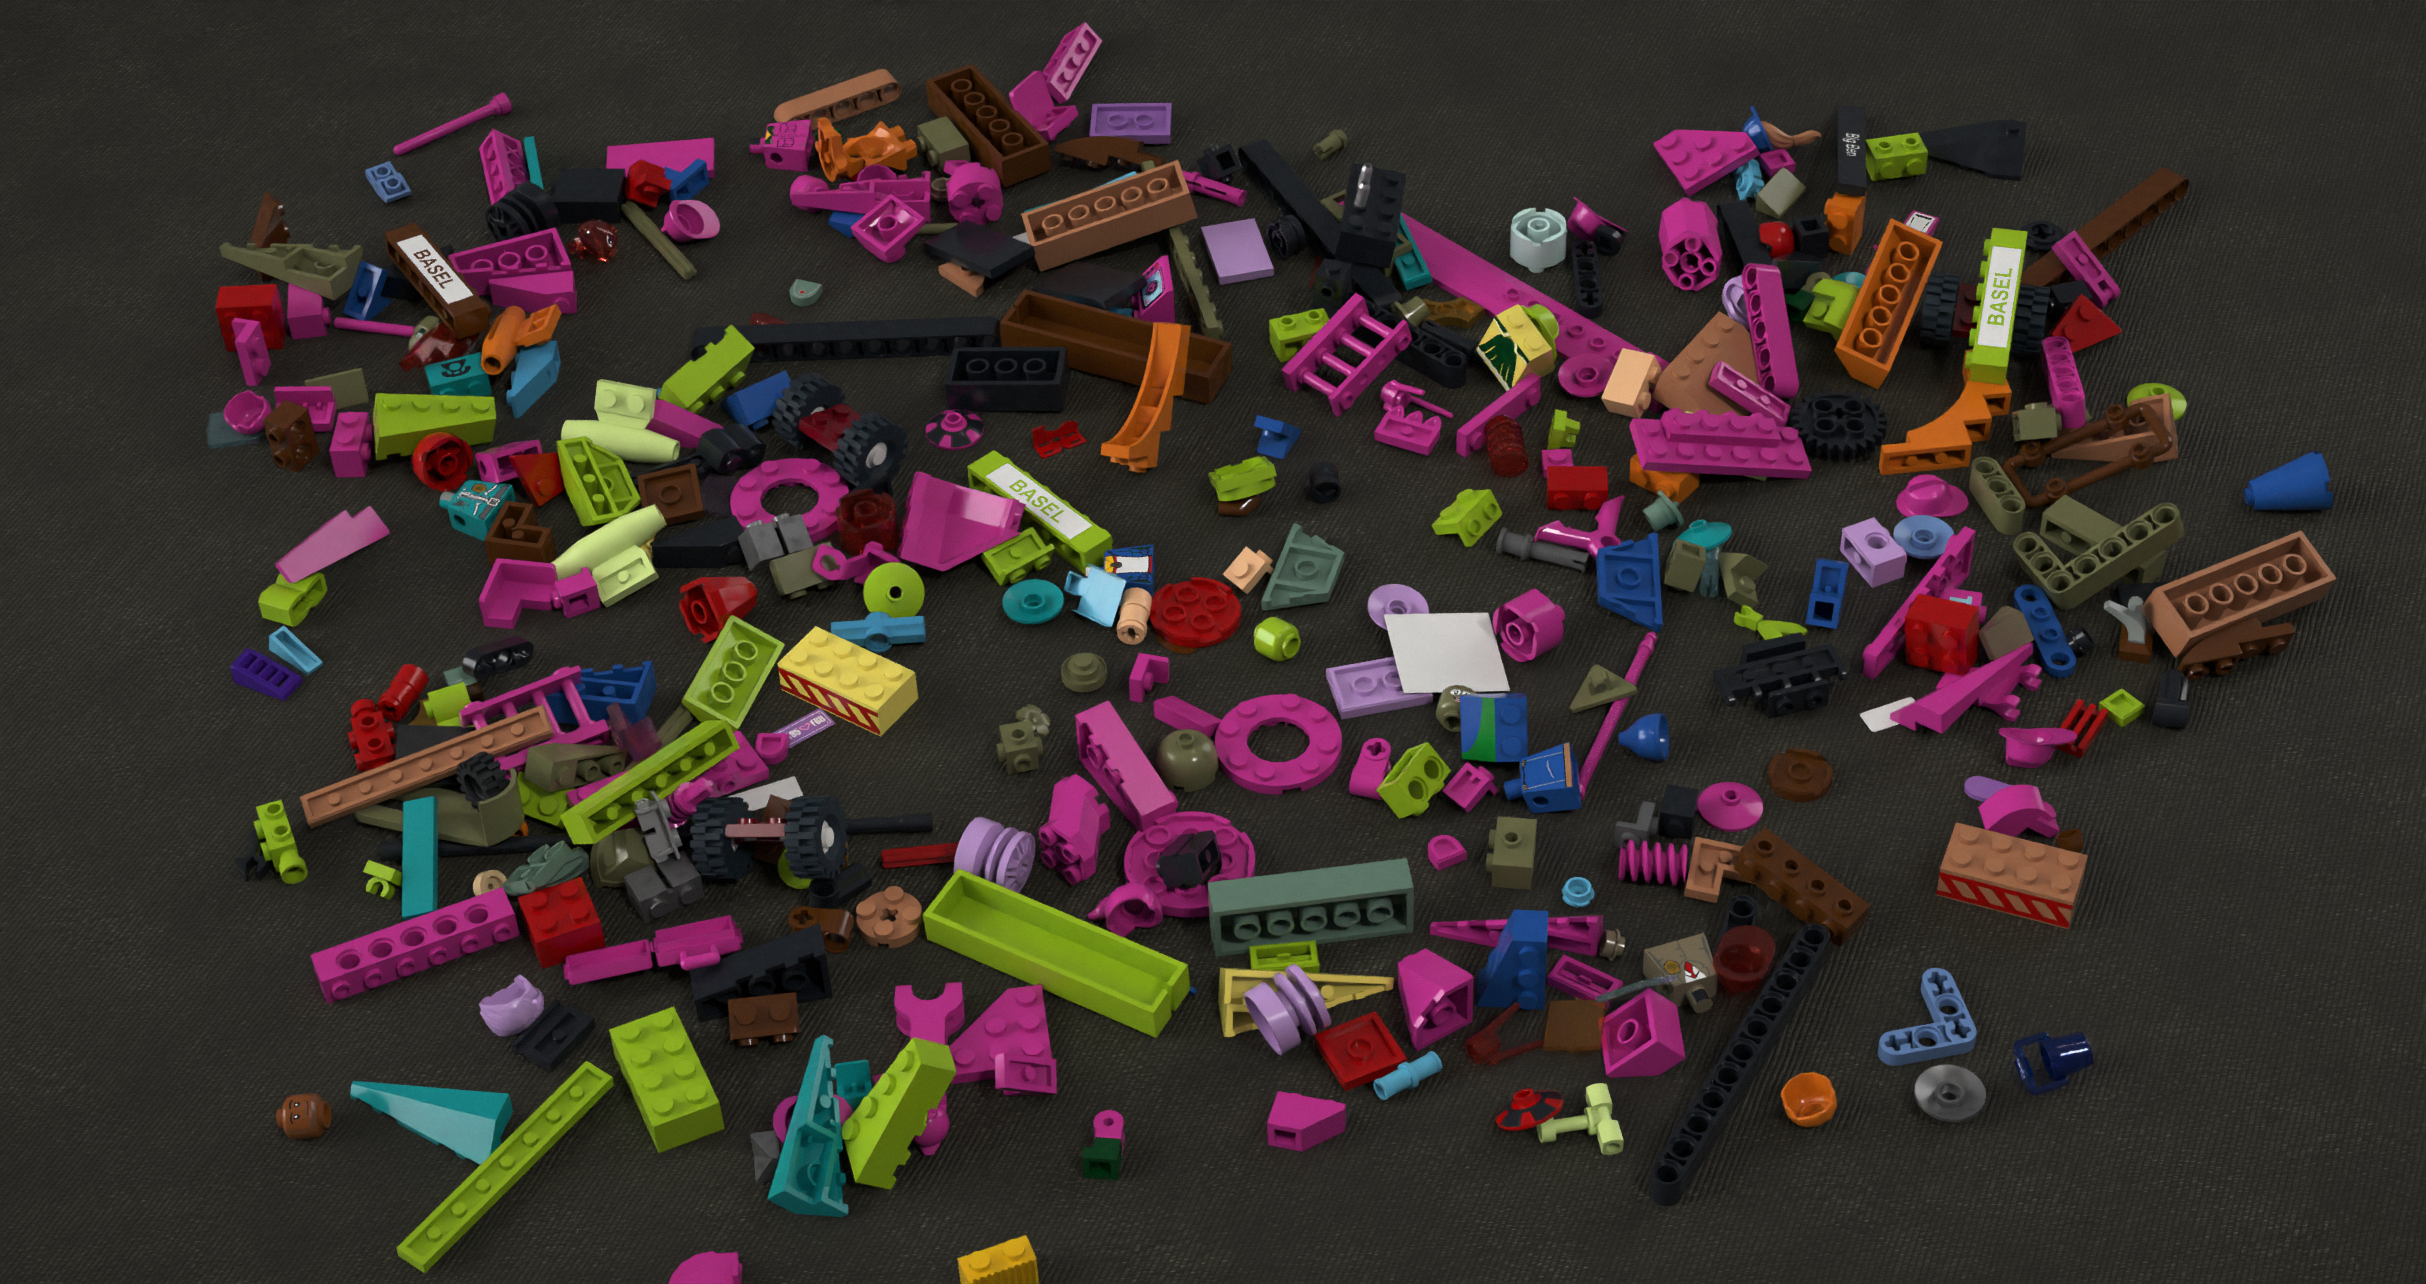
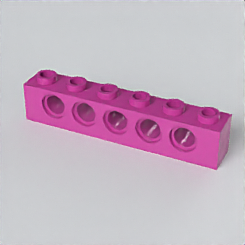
[310,887,520,1004]

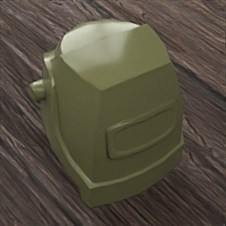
[590,828,658,888]

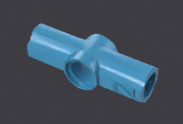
[831,612,926,653]

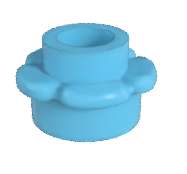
[1562,877,1595,908]

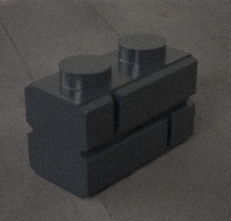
[1157,830,1221,888]

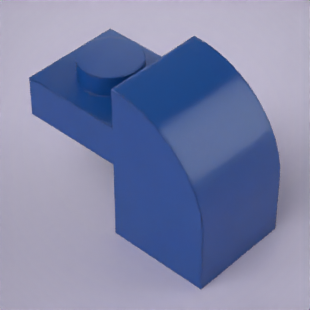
[1806,558,1849,629]

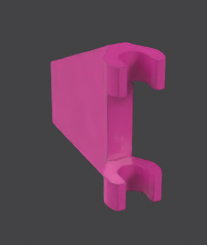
[1936,664,2042,722]

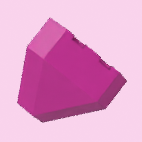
[896,471,1026,572]

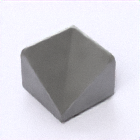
[750,1130,781,1182]

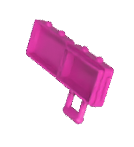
[563,915,743,985]

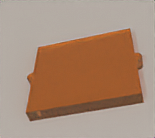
[1543,998,1607,1053]

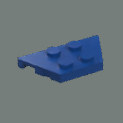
[1596,533,1663,632]

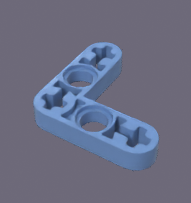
[1878,968,1977,1066]

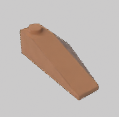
[2050,393,2178,462]

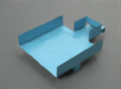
[1064,563,1126,627]

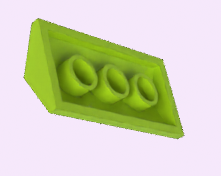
[681,615,785,732]

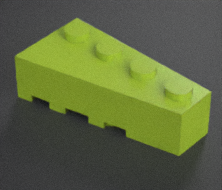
[373,393,496,460]
[841,1037,957,1190]

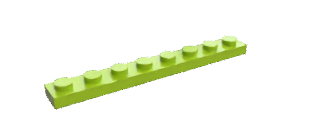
[396,1061,614,1273]

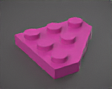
[1653,129,1760,197]
[949,984,1052,1084]

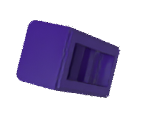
[230,648,303,701]

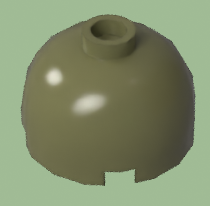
[1155,729,1219,792]

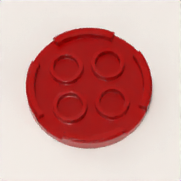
[1149,577,1241,648]

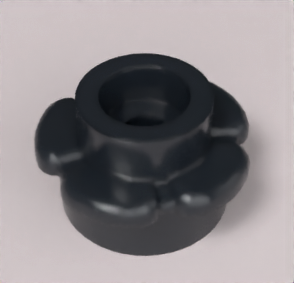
[2067,626,2095,655]

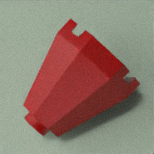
[679,577,758,643]

